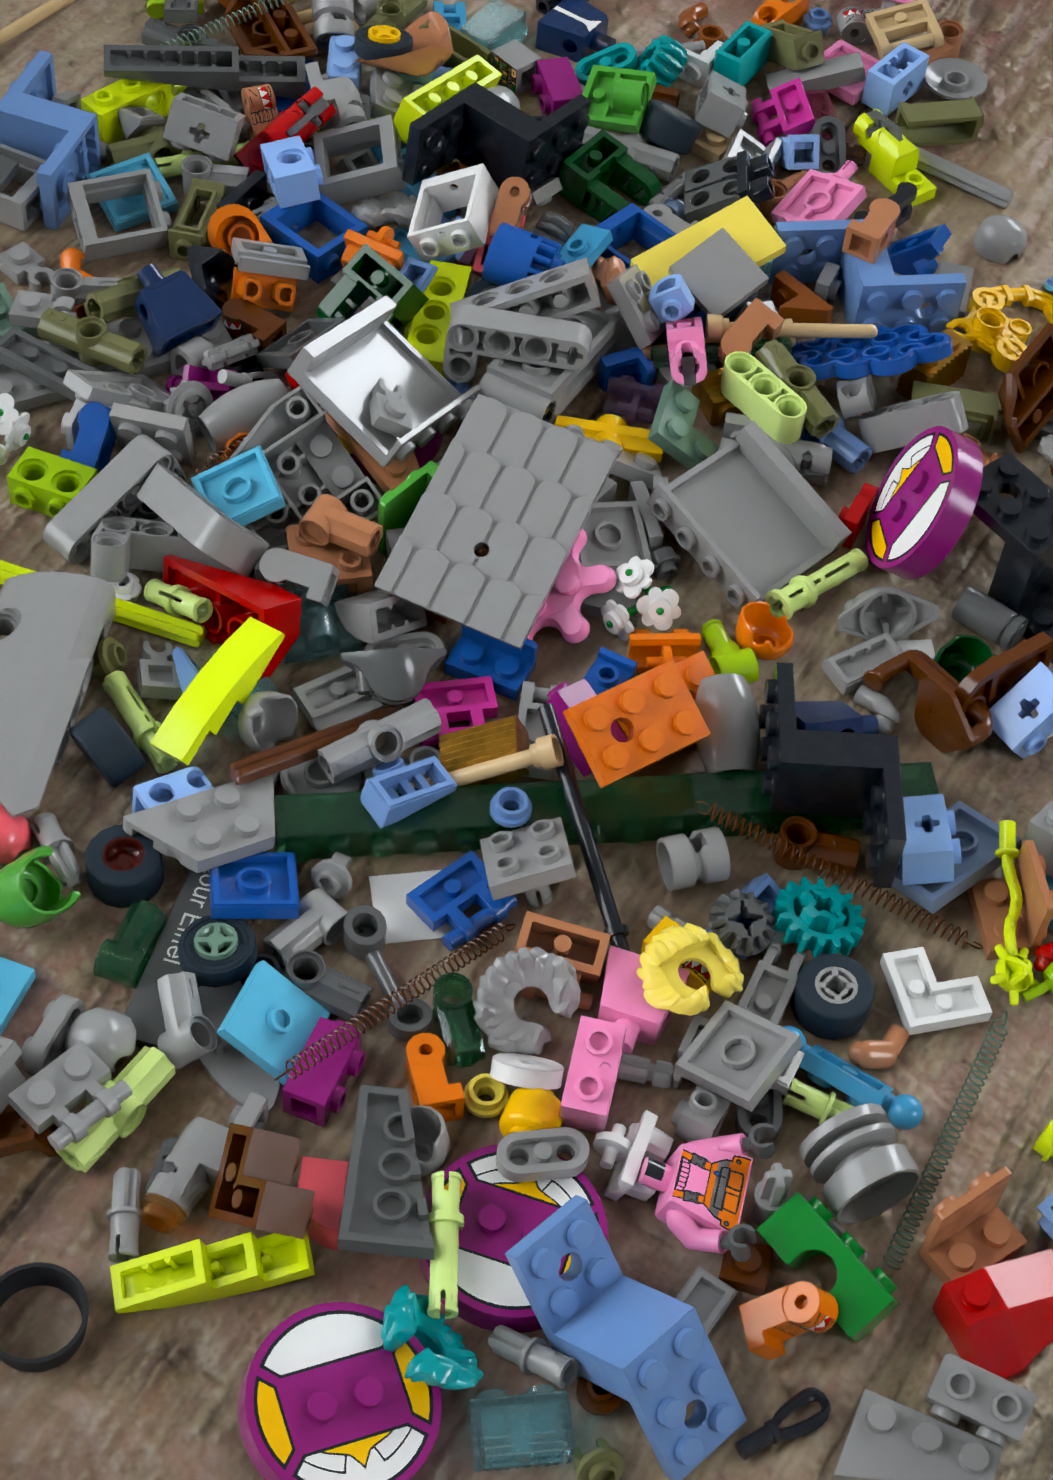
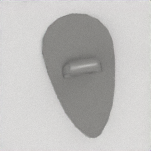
[197,981,280,1113]

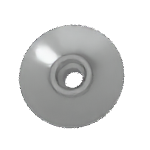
[924,58,988,100]

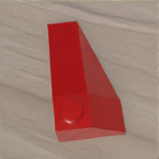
[163,554,302,683]
[932,1249,1053,1379]

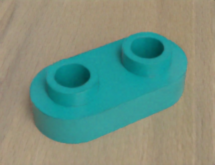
[575,42,638,87]

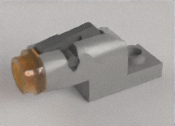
[140,1091,269,1234]

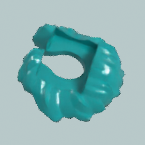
[381,1285,484,1390]

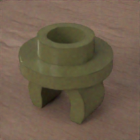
[91,637,127,678]
[572,1438,625,1480]

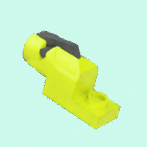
[853,109,937,207]

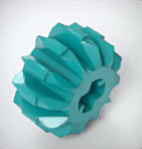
[635,34,688,87]

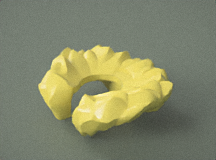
[636,923,744,1016]

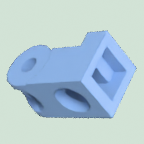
[778,134,820,170]
[132,766,214,813]

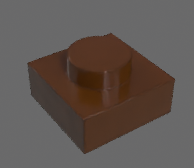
[718,1242,774,1297]

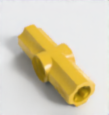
[555,414,663,463]

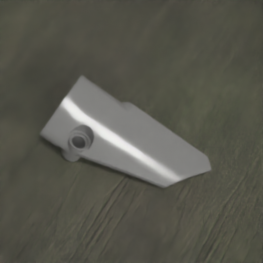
[0,571,116,818]

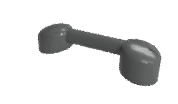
[343,905,432,1042]

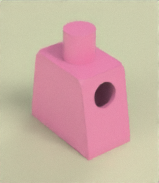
[598,945,690,1054]

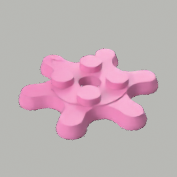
[527,528,617,644]

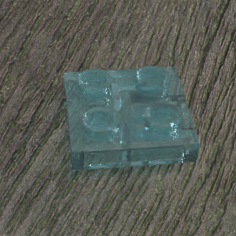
[283,584,362,664]

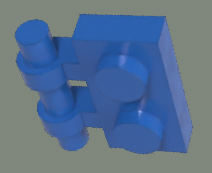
[406,850,518,951]

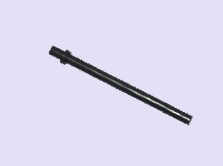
[537,704,631,952]

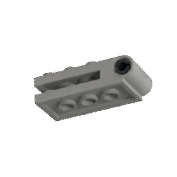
[476,309,620,423]

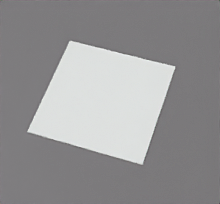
[369,870,452,944]

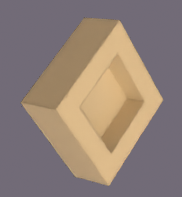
[691,128,733,163]

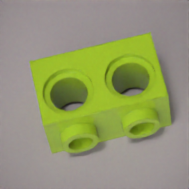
[6,446,97,518]

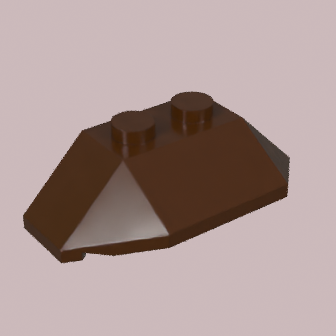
[223,0,318,60]
[998,323,1053,453]

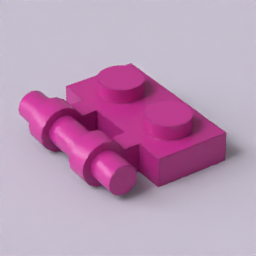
[751,77,816,147]
[413,676,498,749]

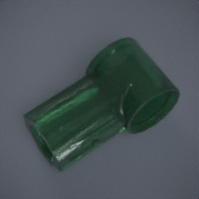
[94,900,167,989]
[431,972,486,1069]

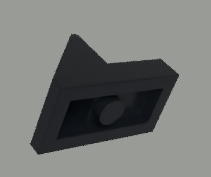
[187,245,238,311]

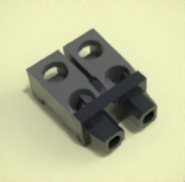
[684,150,775,224]

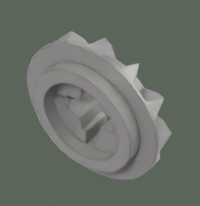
[162,380,213,439]

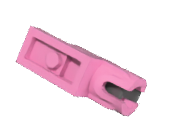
[666,317,708,387]

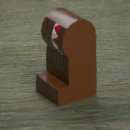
[222,298,287,360]

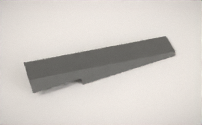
[104,45,306,99]

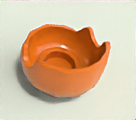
[735,601,794,661]

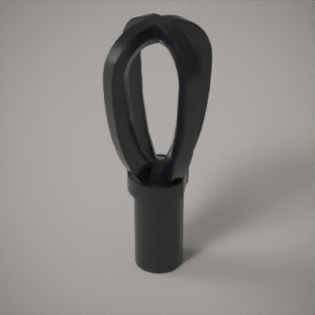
[735,1387,831,1460]

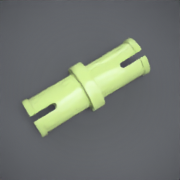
[144,578,213,623]

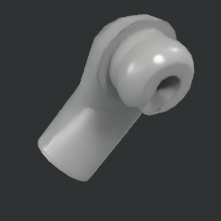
[853,684,900,734]

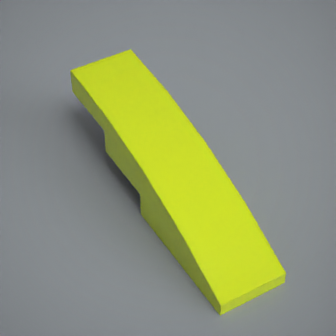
[149,617,285,766]
[110,1230,315,1314]

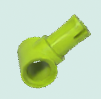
[701,619,759,684]

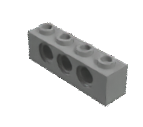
[450,257,601,336]

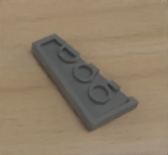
[338,1084,435,1260]

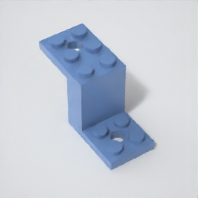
[0,50,102,230]
[766,219,967,333]
[505,1195,747,1480]

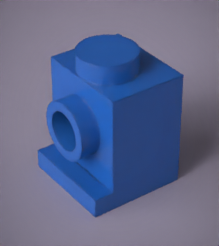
[582,647,637,695]

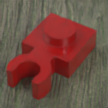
[838,482,879,549]

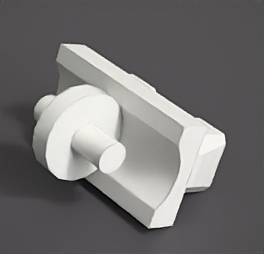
[593,1110,674,1202]

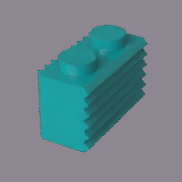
[713,21,773,86]

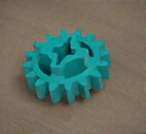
[771,877,866,958]

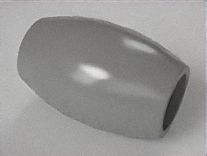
[198,378,289,454]
[695,674,761,780]

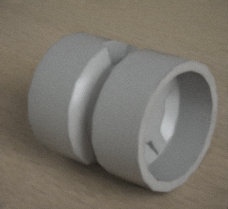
[312,0,355,52]
[657,826,730,891]

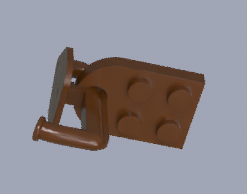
[863,632,1053,753]

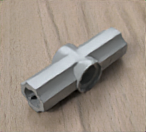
[582,126,680,183]
[317,698,442,784]

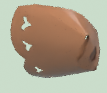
[356,11,454,77]

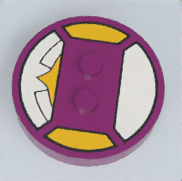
[866,426,983,580]
[420,1145,608,1333]
[238,1302,442,1480]

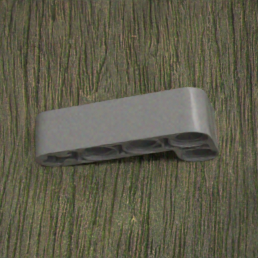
[443,304,592,383]
[43,434,187,564]
[136,463,270,577]
[90,516,241,582]

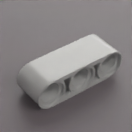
[856,391,969,453]

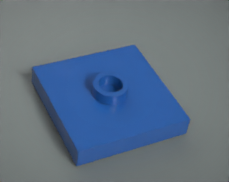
[209,852,300,919]

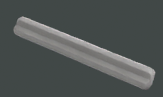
[915,145,1014,208]

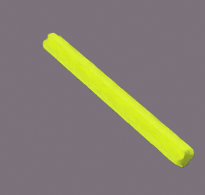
[0,560,205,648]

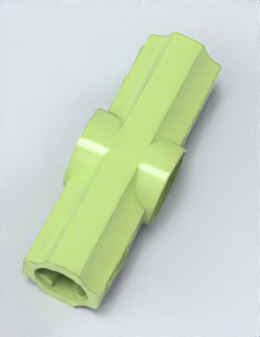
[55,1046,176,1173]

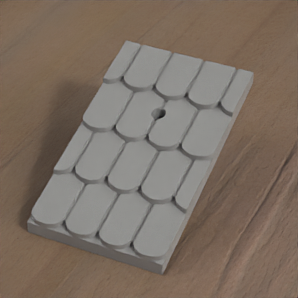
[374,394,619,650]

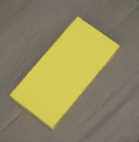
[630,196,786,287]

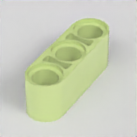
[720,351,807,444]

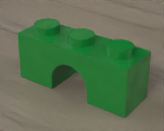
[756,1192,900,1343]

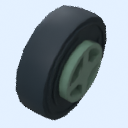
[177,915,258,988]

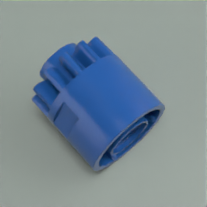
[482,222,566,286]

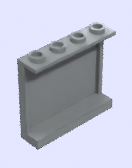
[287,295,481,468]
[646,421,851,611]

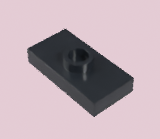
[216,170,268,211]

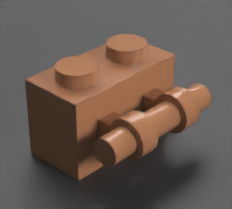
[515,911,611,1011]

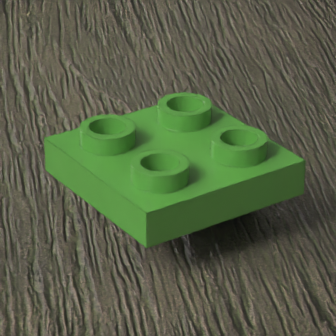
[582,65,657,134]

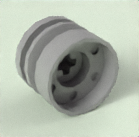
[799,1103,922,1225]

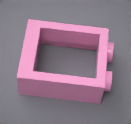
[560,1015,627,1133]

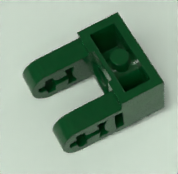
[558,129,661,223]
[316,243,429,333]

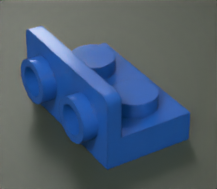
[444,625,538,701]

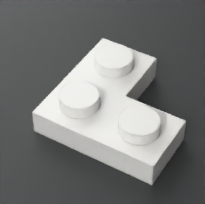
[880,947,992,1035]

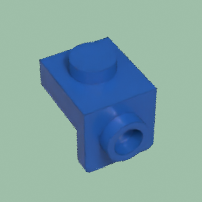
[597,347,656,396]

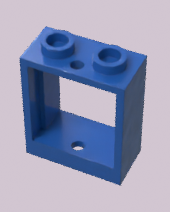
[260,192,368,284]
[595,203,677,269]

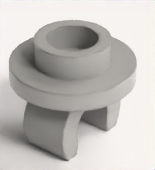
[311,852,352,899]

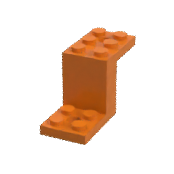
[563,650,716,788]

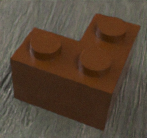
[208,1123,315,1239]

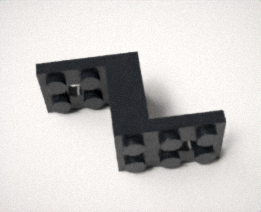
[402,82,591,189]
[973,452,1053,664]
[759,662,907,888]

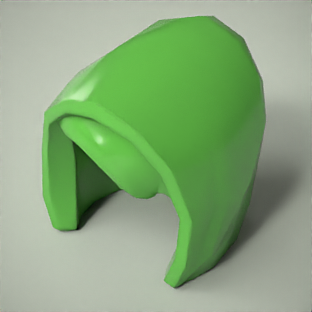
[0,845,81,928]

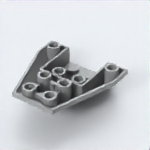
[228,385,382,550]

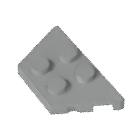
[123,774,275,873]

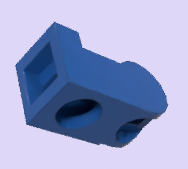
[60,402,116,474]

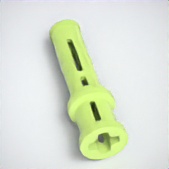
[765,548,868,620]

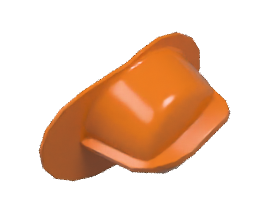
[207,204,272,257]

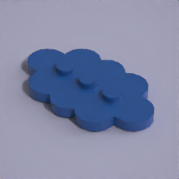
[786,324,953,380]

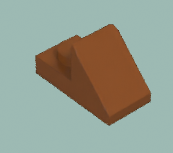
[770,270,834,324]

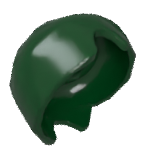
[933,634,995,683]

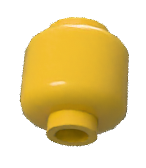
[499,1087,563,1137]

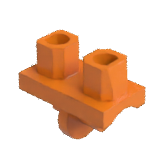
[341,226,404,271]
[229,267,298,312]
[627,629,701,673]

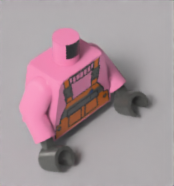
[637,1123,776,1262]

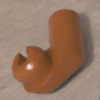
[678,2,709,37]

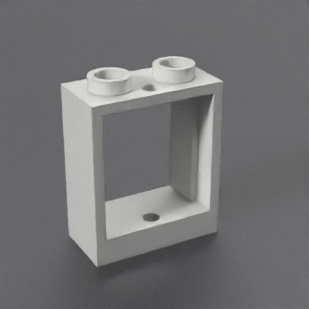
[407,163,498,262]

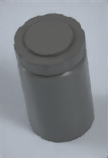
[951,585,1028,651]

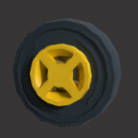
[354,25,413,61]

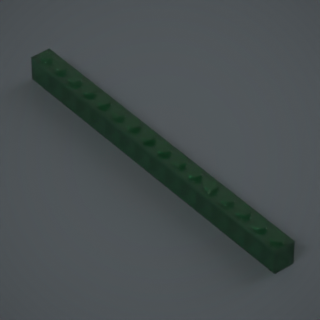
[274,762,939,862]

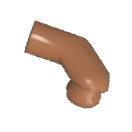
[848,1025,909,1069]

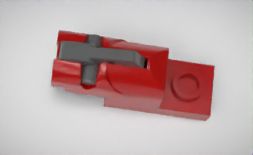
[233,86,337,174]

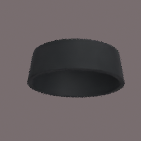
[0,1262,89,1372]

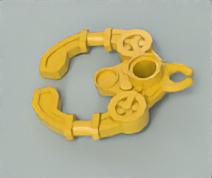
[945,285,1053,373]

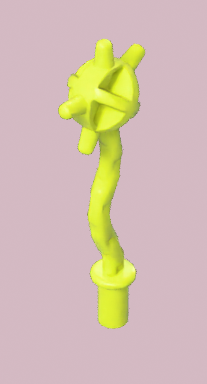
[990,820,1040,1006]

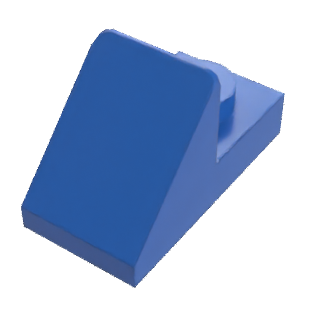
[887,223,952,275]

